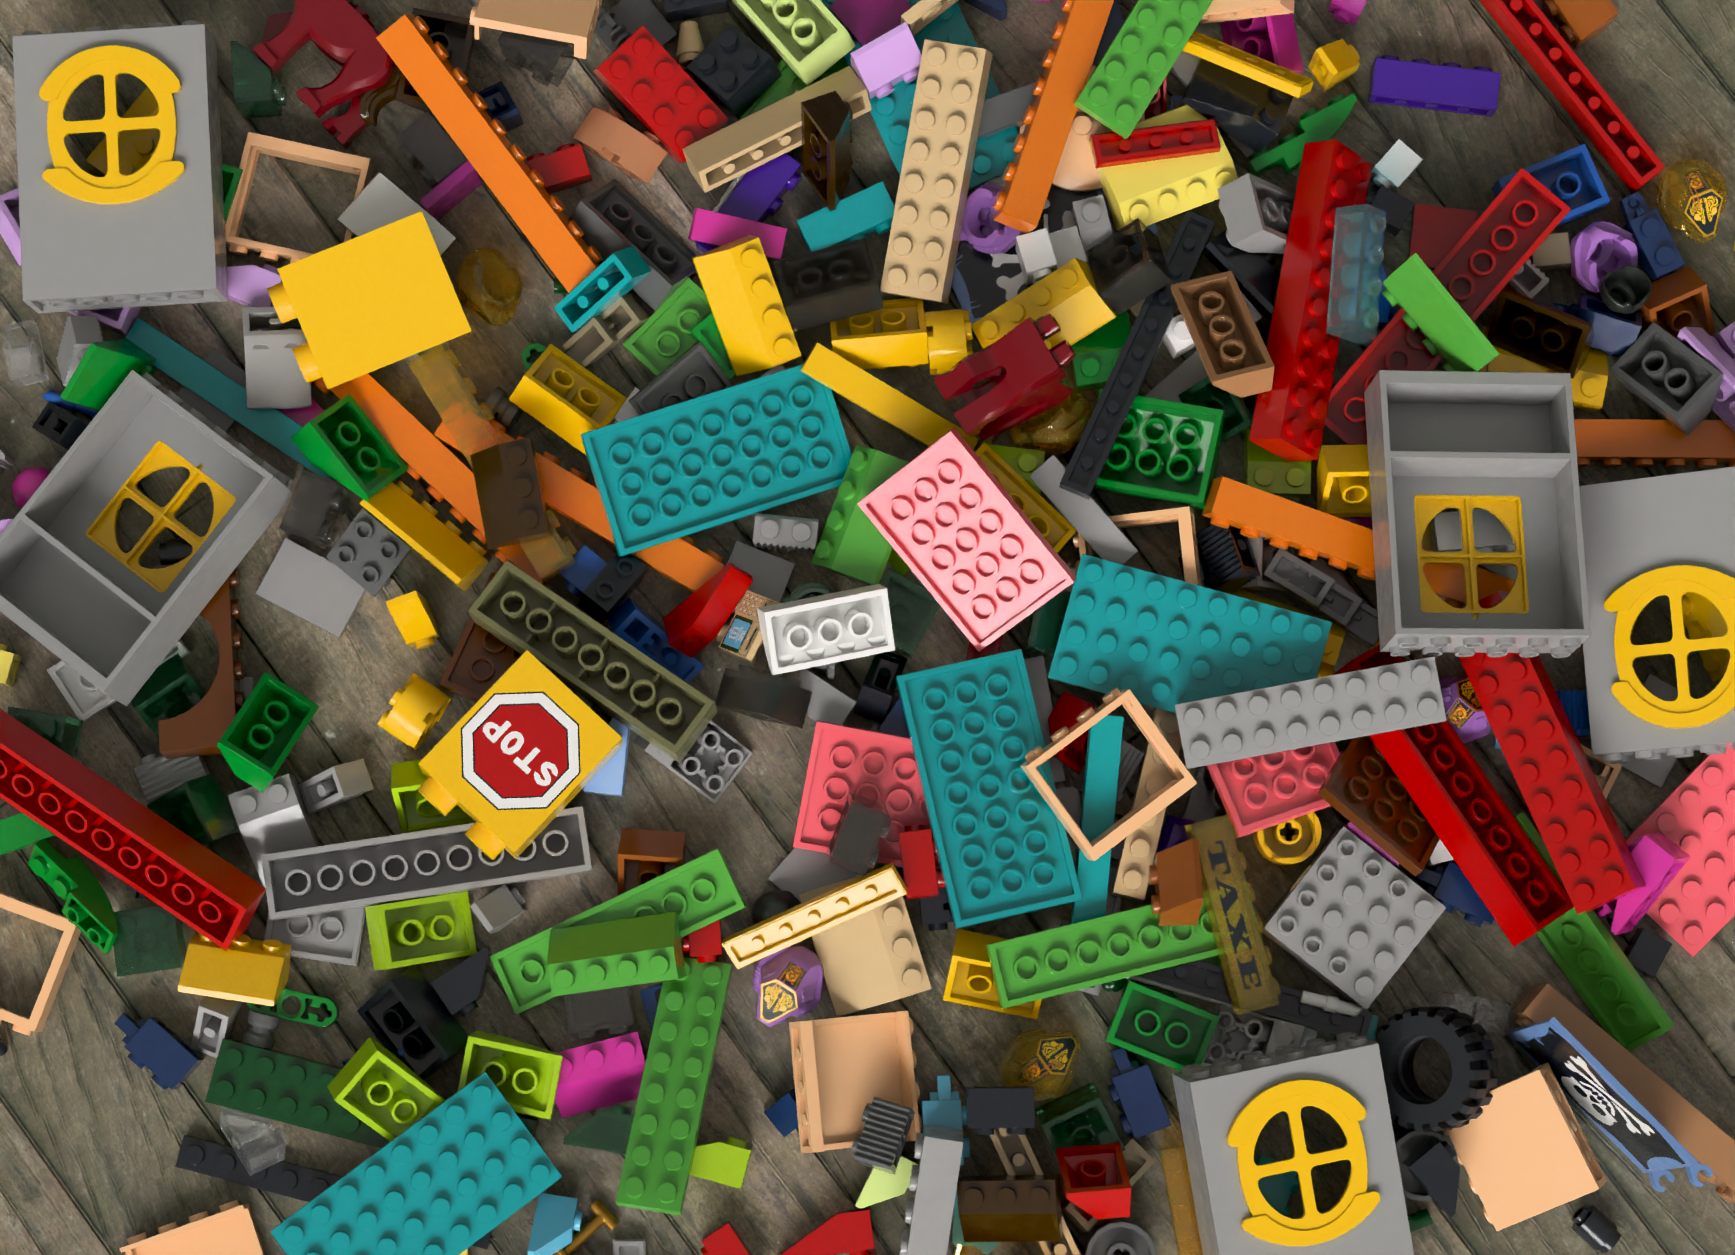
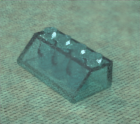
[1326,204,1386,346]

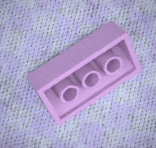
[1677,327,1735,433]

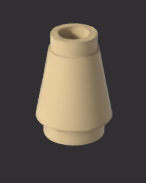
[676,21,704,70]

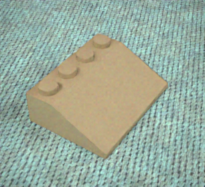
[798,868,932,1017]

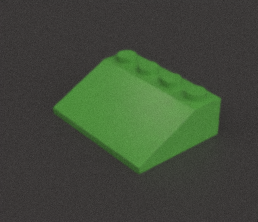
[1381,253,1499,372]

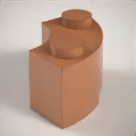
[573,107,668,184]

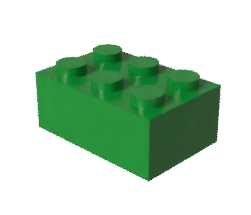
[1104,979,1220,1072]

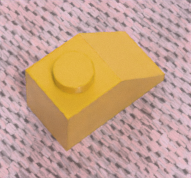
[1308,38,1360,92]

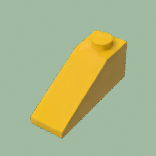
[385,590,441,650]

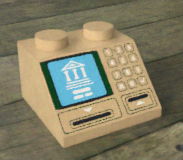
[716,590,780,667]

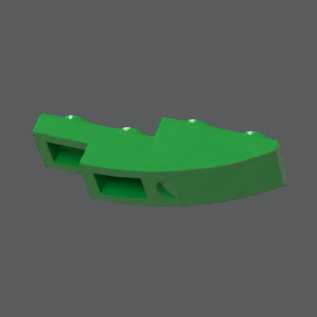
[1246,93,1357,177]
[28,839,118,955]

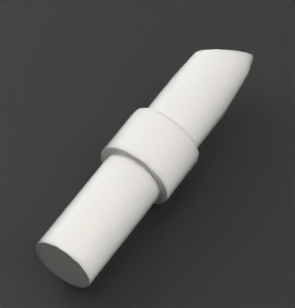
[1300,990,1363,1017]

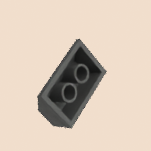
[1610,322,1724,436]

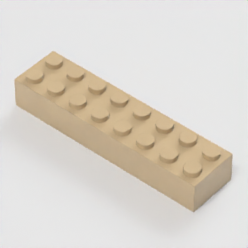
[880,39,993,304]

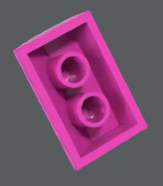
[1220,13,1304,74]
[555,1031,647,1118]

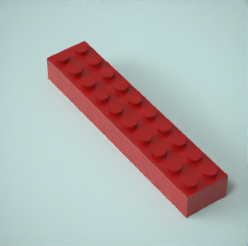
[1249,139,1372,462]
[1324,168,1571,445]
[1459,591,1646,914]
[1333,644,1574,947]
[0,709,266,951]

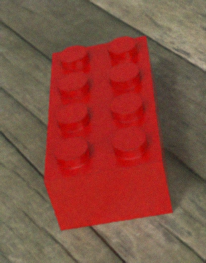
[593,25,729,164]

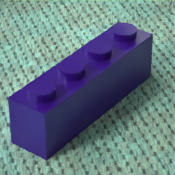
[1368,55,1501,117]
[695,153,802,253]

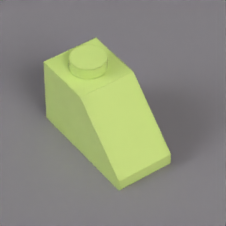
[855,1155,919,1209]

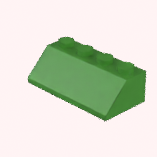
[811,445,909,585]
[547,911,686,997]

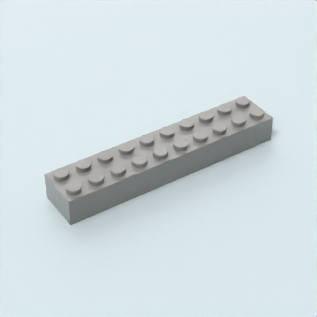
[261,806,593,920]

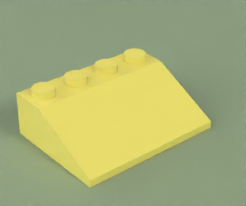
[1088,104,1238,233]

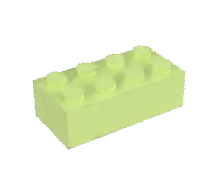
[732,0,855,86]

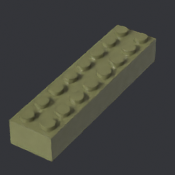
[468,560,718,763]

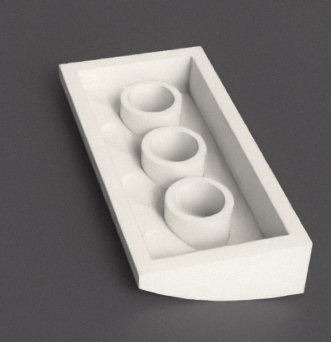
[757,584,895,675]

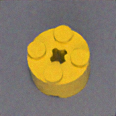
[924,309,973,375]
[378,673,451,750]
[1253,812,1322,865]

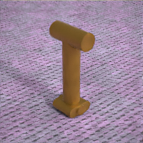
[556,1199,620,1255]

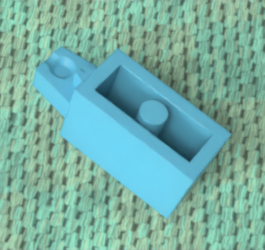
[922,1075,970,1165]

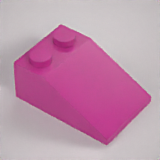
[1611,832,1691,935]

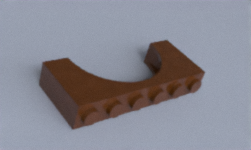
[151,564,246,759]

